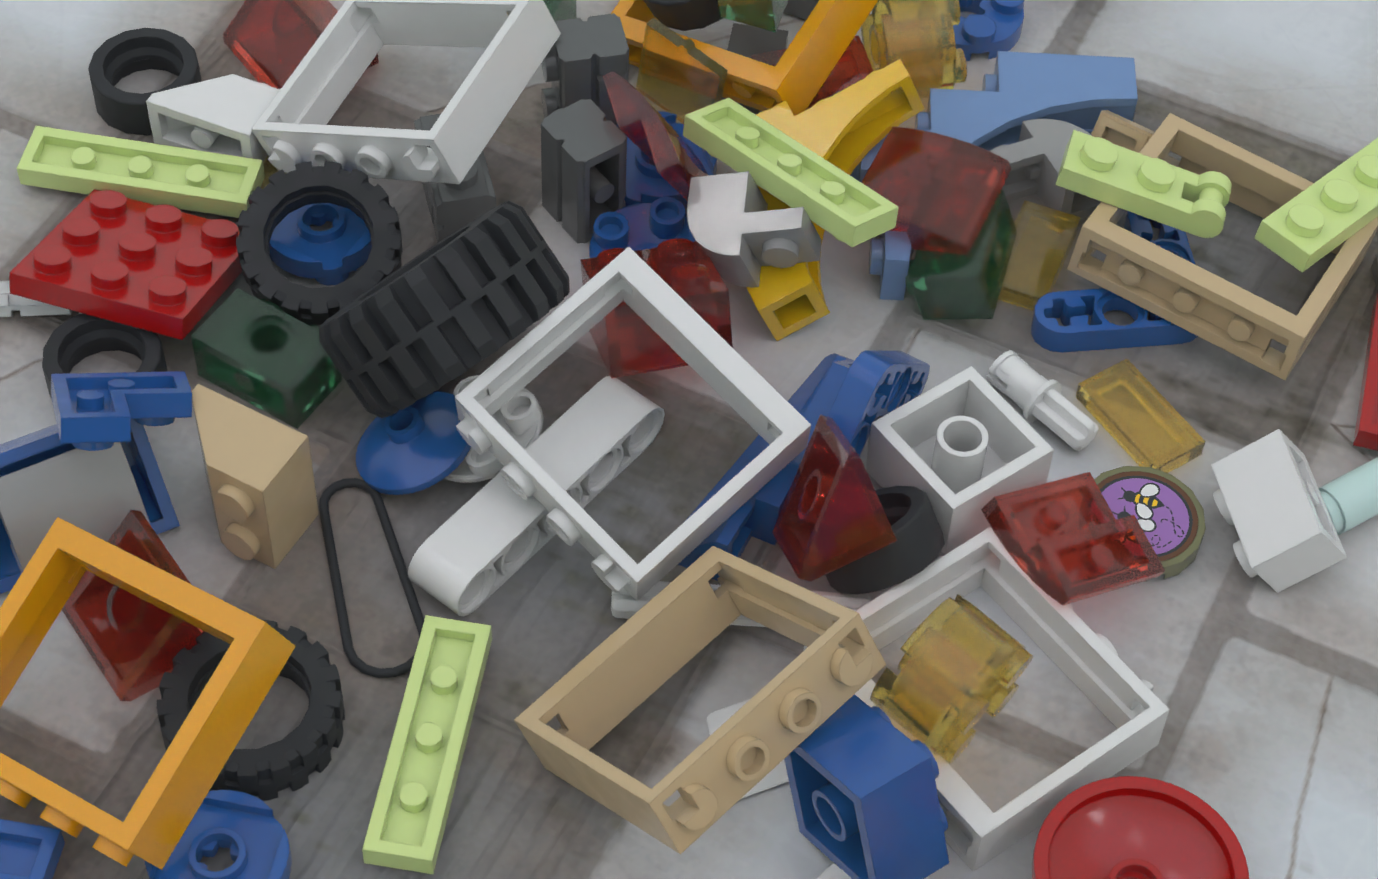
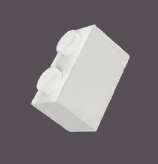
[1211,429,1347,593]

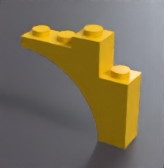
[746,59,925,341]

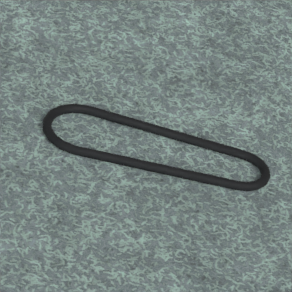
[319,478,424,678]

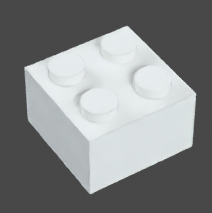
[865,366,1054,554]

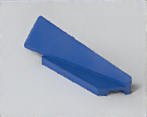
[678,353,854,581]

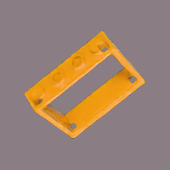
[611,0,878,116]
[0,517,296,870]

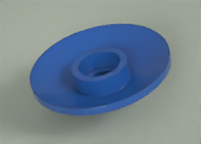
[356,392,471,495]

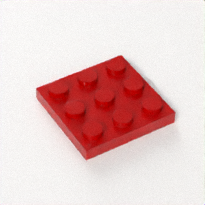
[9,189,242,340]

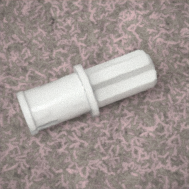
[986,350,1099,451]

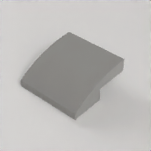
[0,442,161,591]

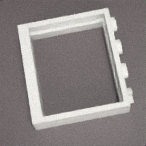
[251,0,561,184]
[455,247,811,600]
[804,527,1170,872]

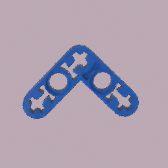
[1031,211,1198,353]
[787,350,930,531]

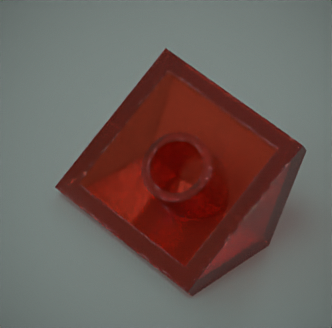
[223,0,379,89]
[772,414,897,582]
[62,510,205,701]

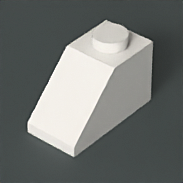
[146,74,280,166]

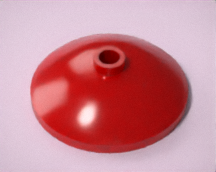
[1032,776,1249,879]

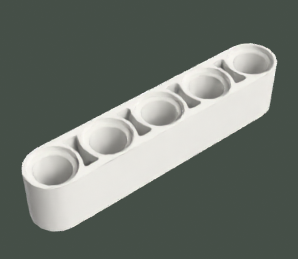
[408,375,665,617]

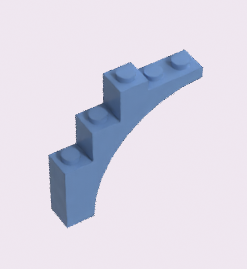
[850,51,1138,301]

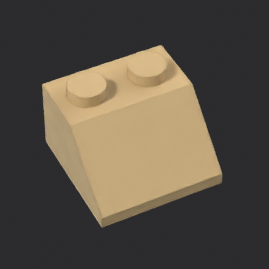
[192,384,319,569]

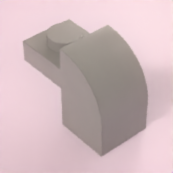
[975,119,1101,225]
[687,171,822,288]

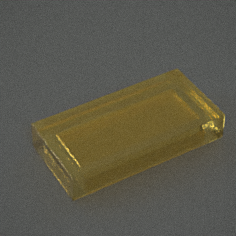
[985,200,1081,311]
[1076,358,1206,473]

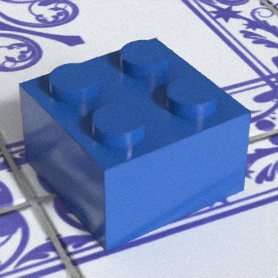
[784,694,949,879]

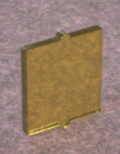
[635,18,728,124]

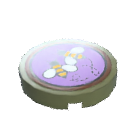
[1075,466,1206,582]

